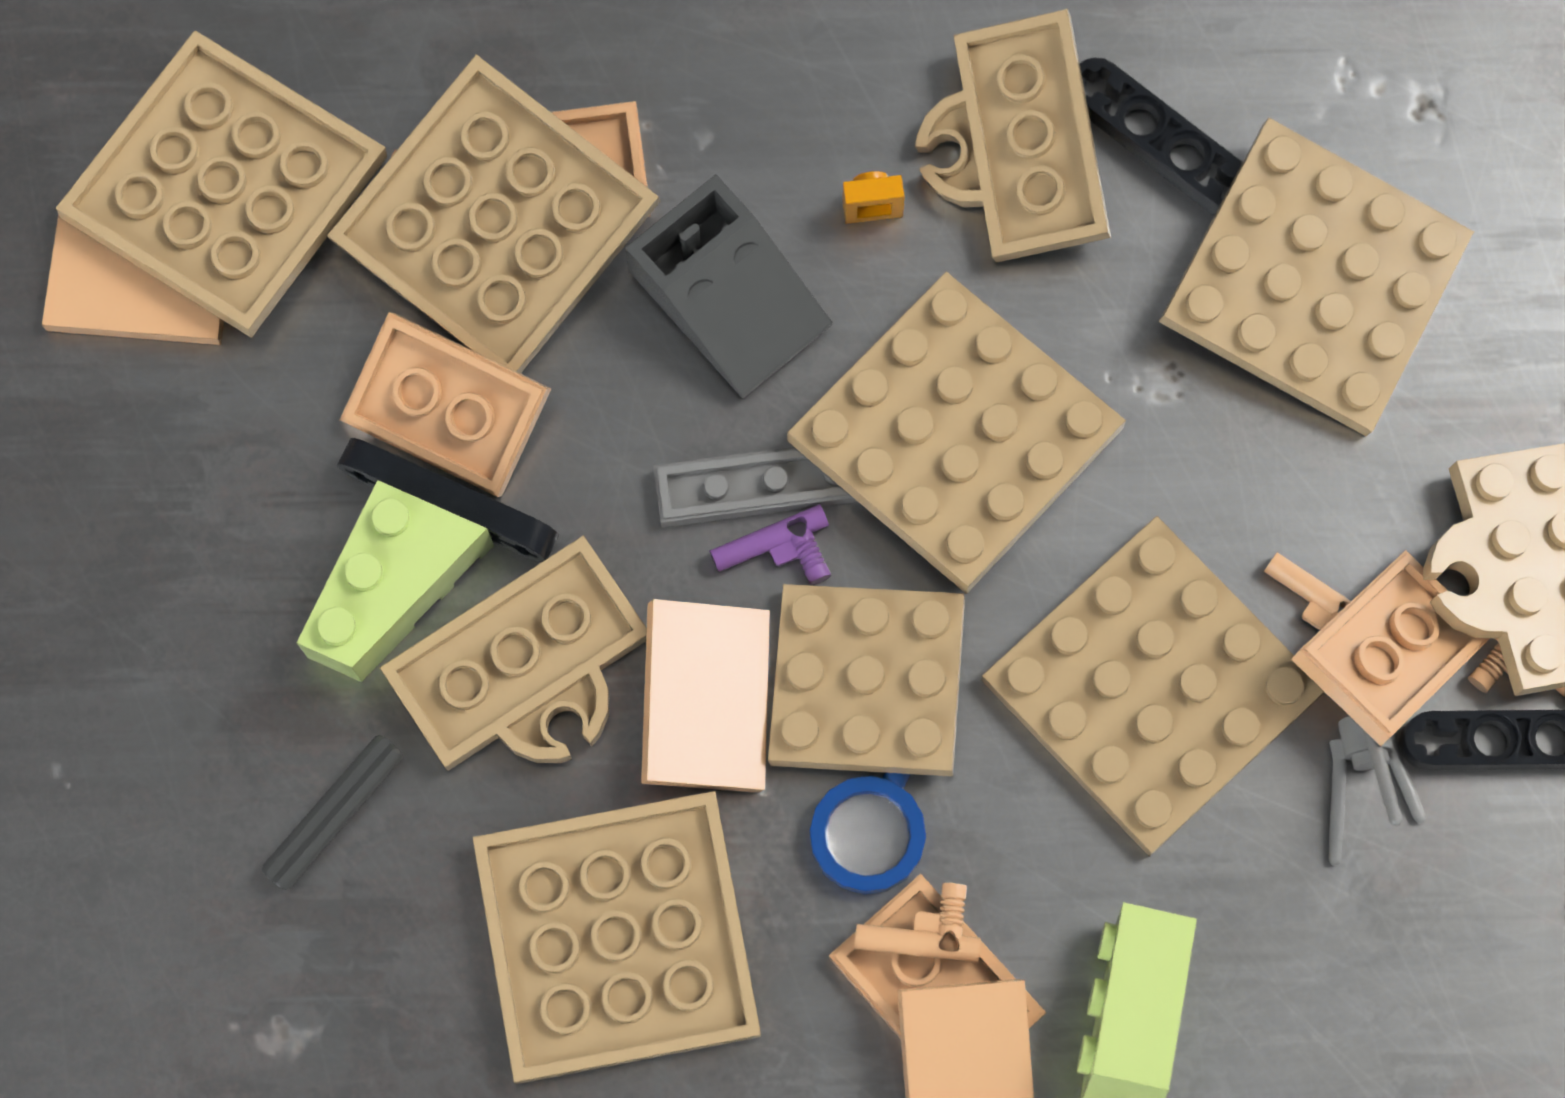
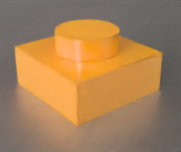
[842,171,905,224]

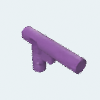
[710,504,832,585]

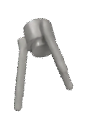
[1328,716,1426,865]

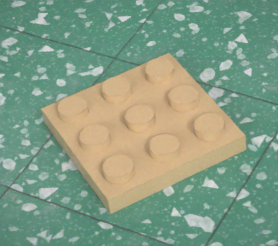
[768,584,965,777]

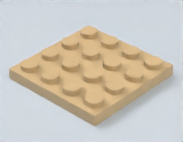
[56,30,387,338]
[327,54,660,374]
[1159,118,1474,436]
[787,272,1126,594]
[981,516,1324,857]
[473,791,762,1084]

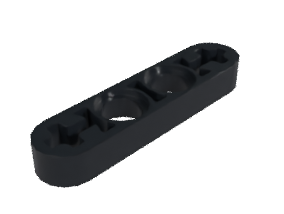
[1079,57,1243,216]
[337,438,559,563]
[1399,710,1565,770]

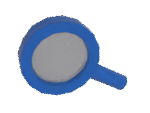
[810,773,926,895]

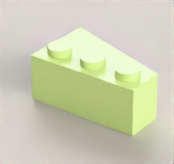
[297,480,494,682]
[1077,902,1197,1098]

